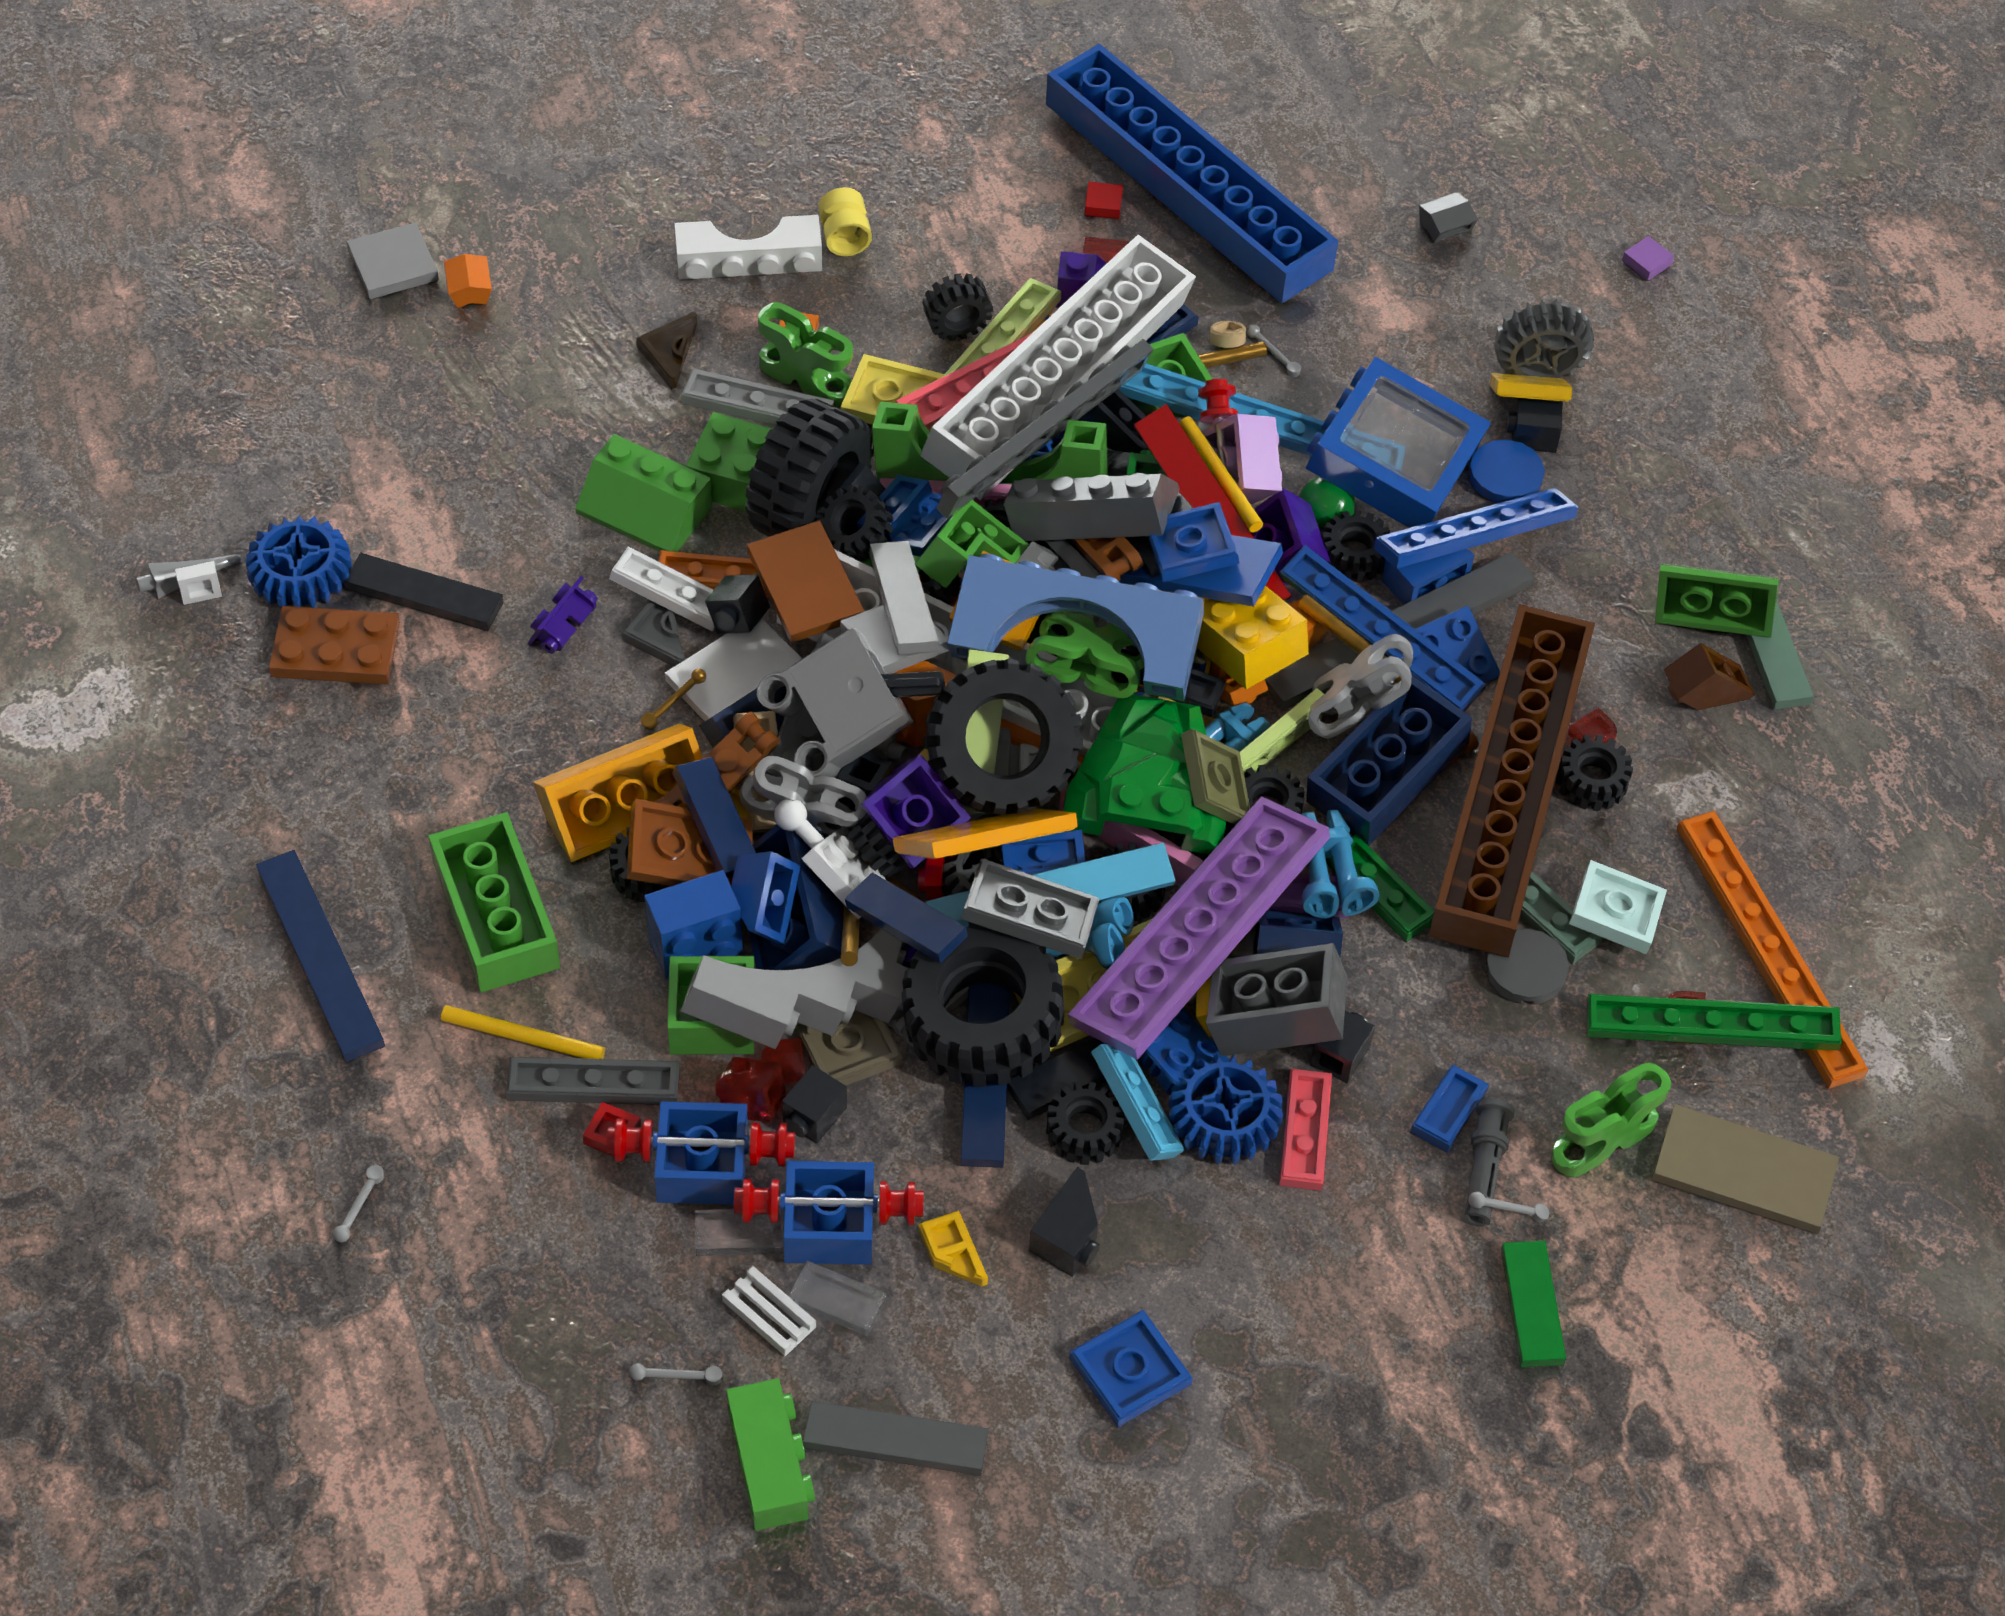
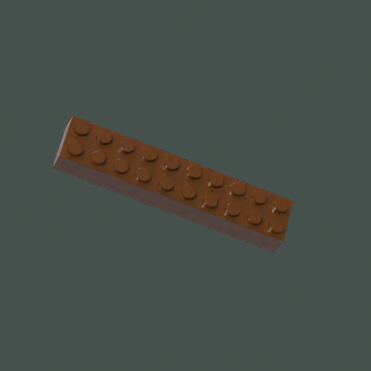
[1429,604,1595,958]

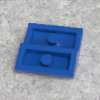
[857,475,951,557]
[1000,830,1086,875]

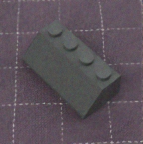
[1004,473,1179,541]

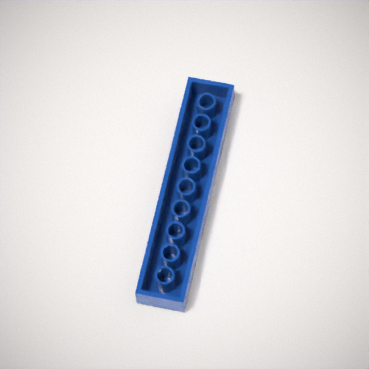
[1046,43,1338,303]

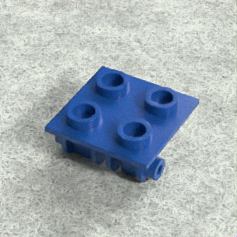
[1415,606,1500,683]
[1138,1008,1229,1095]

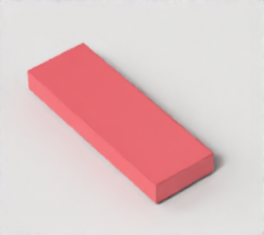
[1279,1068,1332,1191]

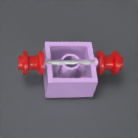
[1198,379,1282,528]

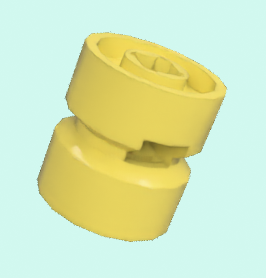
[818,187,872,256]

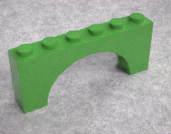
[872,401,1108,484]

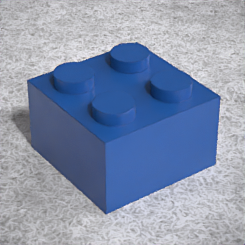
[644,870,743,979]

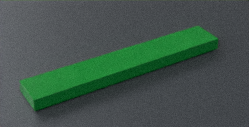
[1586,994,1841,1051]

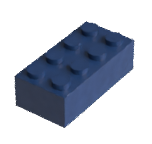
[1306,676,1472,846]

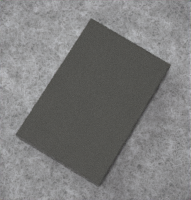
[961,859,1099,959]

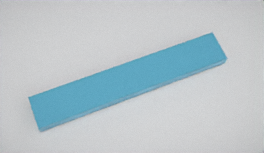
[926,843,1176,927]

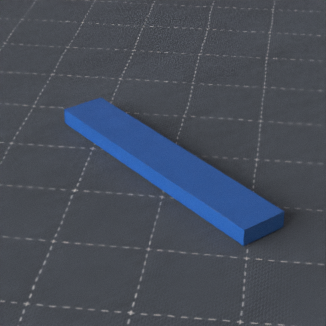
[1374,488,1578,569]
[1280,545,1486,712]

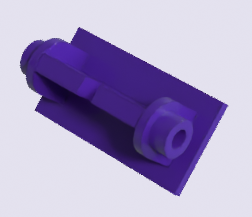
[527,576,598,654]

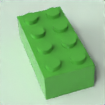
[428,812,560,993]

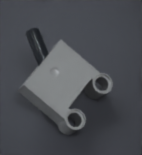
[757,627,945,778]

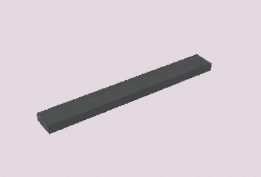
[1265,552,1535,710]

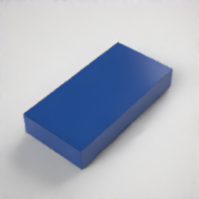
[1410,1064,1489,1153]

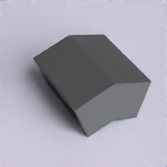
[1419,192,1478,243]

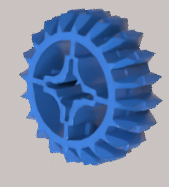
[245,514,352,608]
[1168,1054,1283,1166]

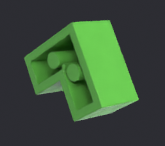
[915,500,1029,588]

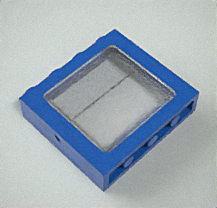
[1305,357,1491,528]

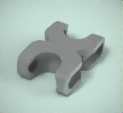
[1308,634,1413,738]
[739,756,866,838]

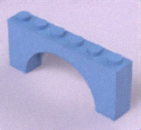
[947,554,1204,701]

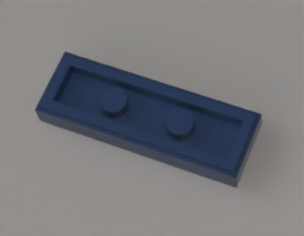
[672,757,756,877]
[845,872,968,963]

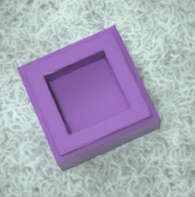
[1622,236,1674,281]

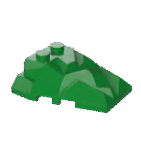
[1063,694,1226,855]

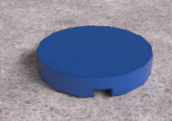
[1469,440,1545,503]

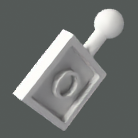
[774,800,886,919]

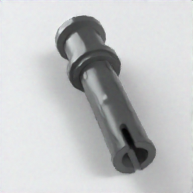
[1463,1098,1515,1227]

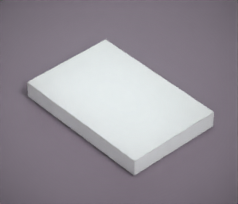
[665,618,802,721]

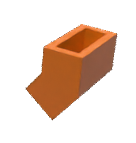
[444,254,492,308]

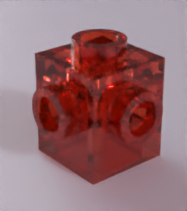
[715,1057,787,1123]

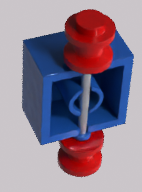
[606,1101,795,1205]
[734,1161,924,1265]

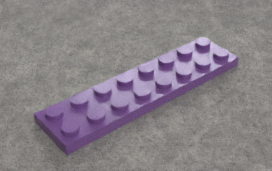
[1068,796,1330,1060]

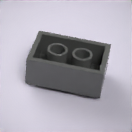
[1206,943,1348,1056]

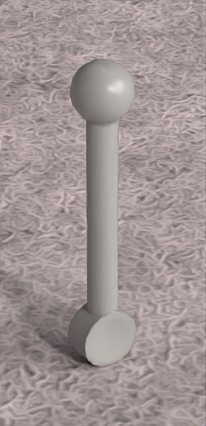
[1246,324,1301,377]
[333,1165,384,1243]
[1468,1191,1549,1222]
[629,1363,722,1386]

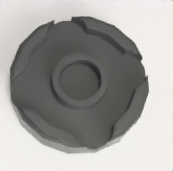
[1486,929,1569,1004]

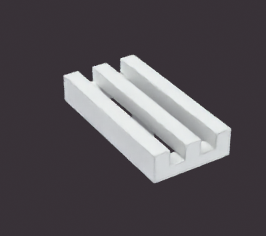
[722,1266,816,1356]

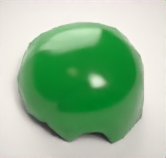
[1299,476,1356,529]

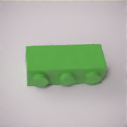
[726,1378,815,1531]

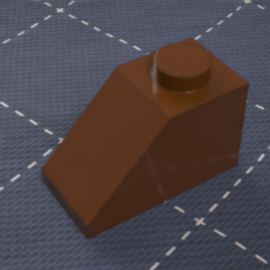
[1664,643,1755,710]

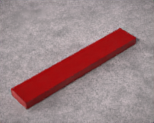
[1134,404,1291,601]

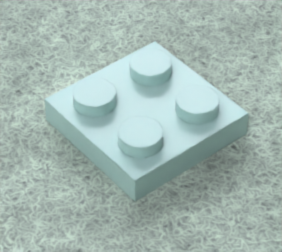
[1569,860,1667,954]

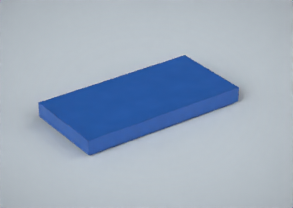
[1119,535,1283,607]

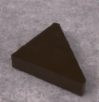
[636,312,697,390]

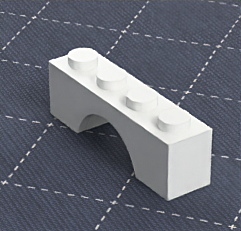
[675,215,822,280]

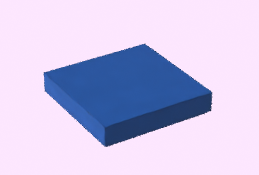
[1147,502,1239,583]
[1069,1310,1193,1427]

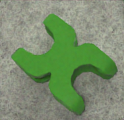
[758,302,853,408]
[1026,611,1145,698]
[1551,1063,1671,1177]

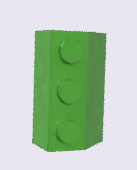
[575,434,712,552]
[1655,563,1780,638]

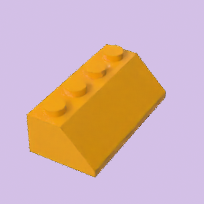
[533,723,703,862]

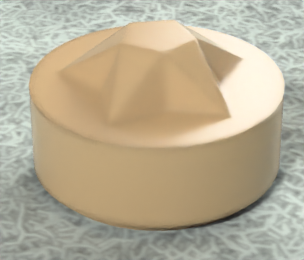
[1210,321,1246,349]

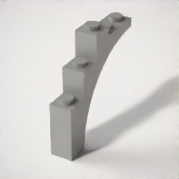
[680,929,909,1049]

